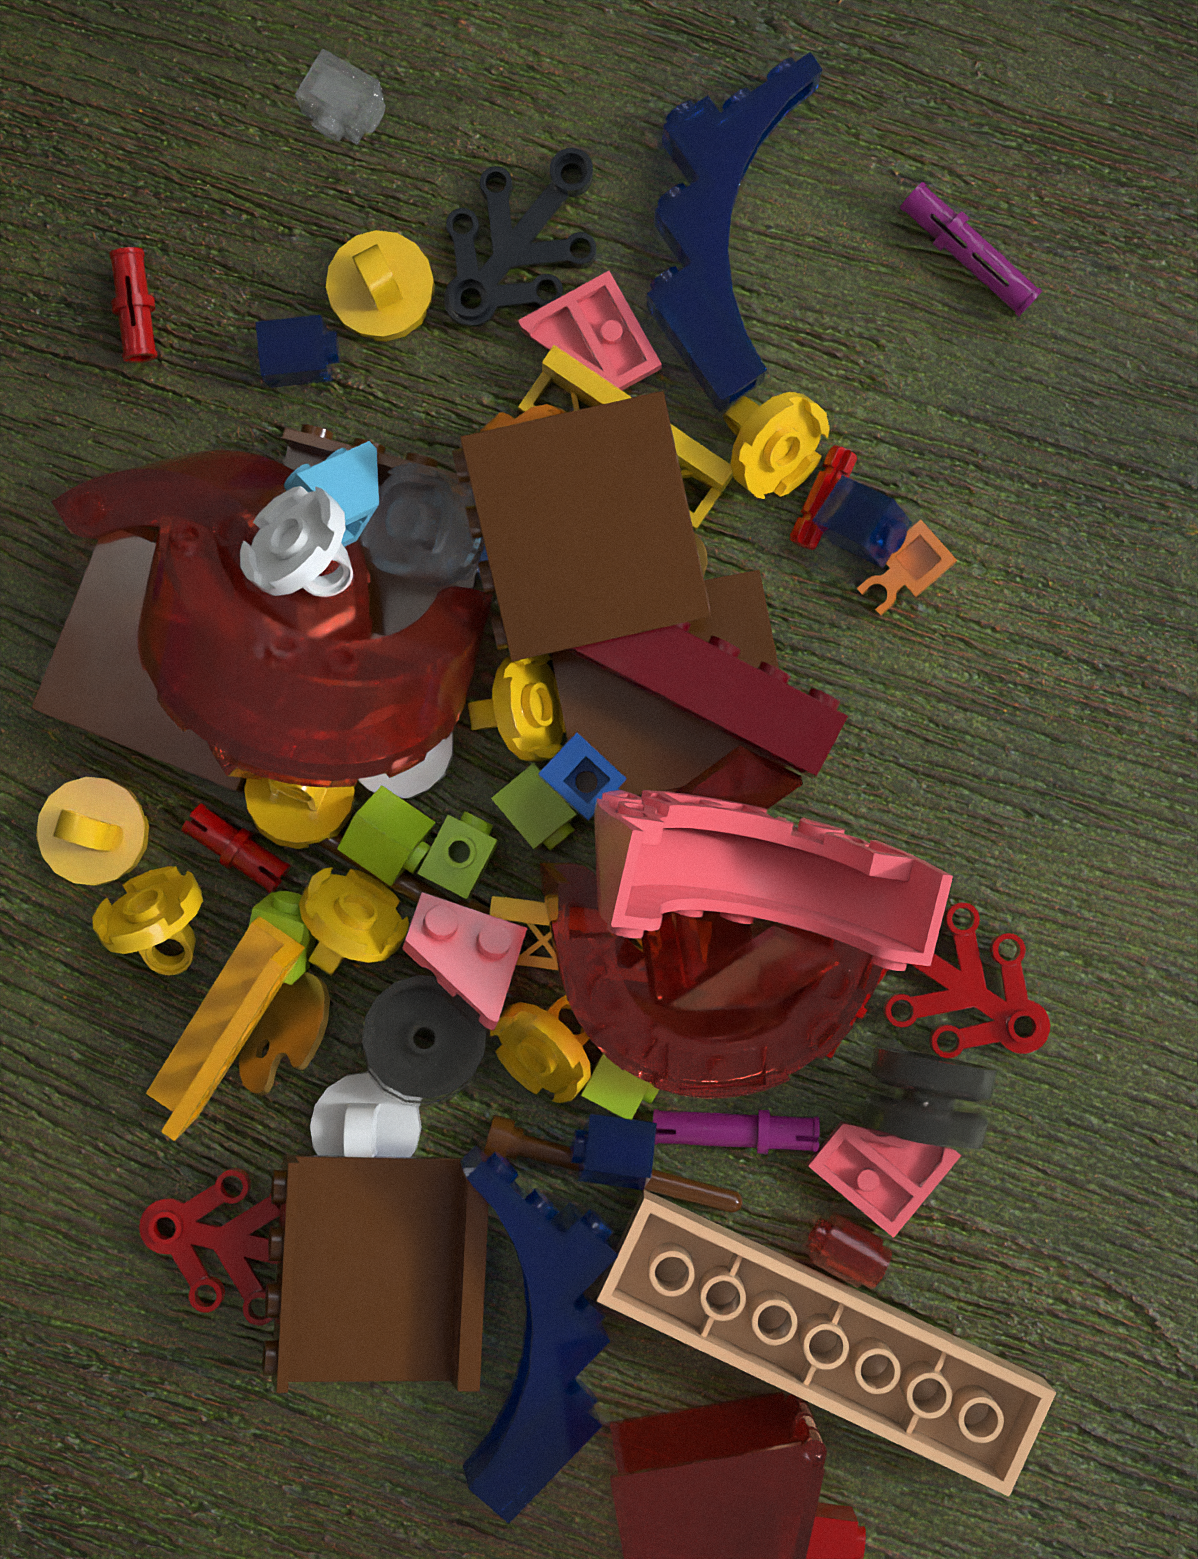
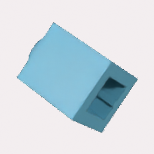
[284,441,379,547]

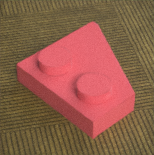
[518,271,662,391]
[402,892,527,1030]
[806,1121,962,1238]

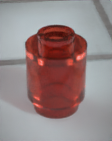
[805,1213,892,1289]

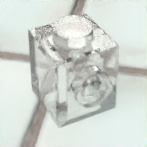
[295,48,386,145]

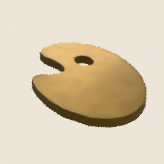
[239,973,330,1096]

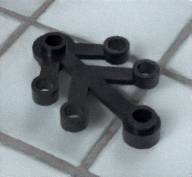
[444,148,597,327]

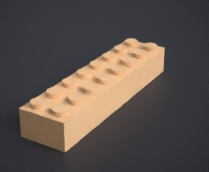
[597,1189,1056,1497]

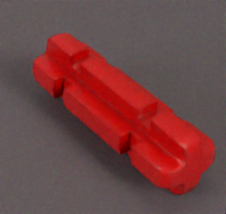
[790,445,857,550]

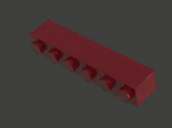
[565,622,848,779]

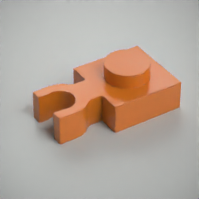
[857,520,957,616]

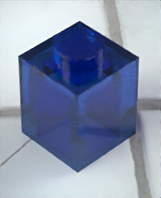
[255,315,340,388]
[812,475,912,568]
[570,1114,657,1190]

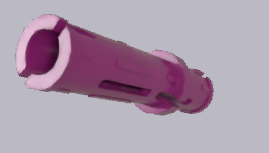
[900,182,1043,317]
[652,1109,820,1154]

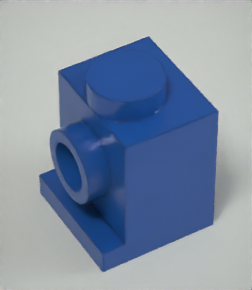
[538,733,627,822]

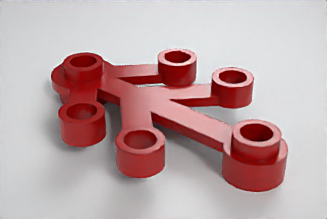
[883,902,1050,1058]
[139,1168,280,1326]

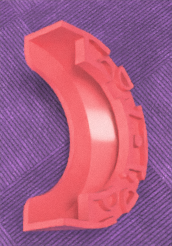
[594,790,953,971]

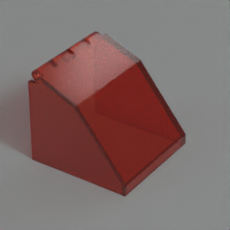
[610,1391,827,1559]

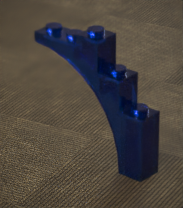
[646,52,823,412]
[460,1145,618,1524]

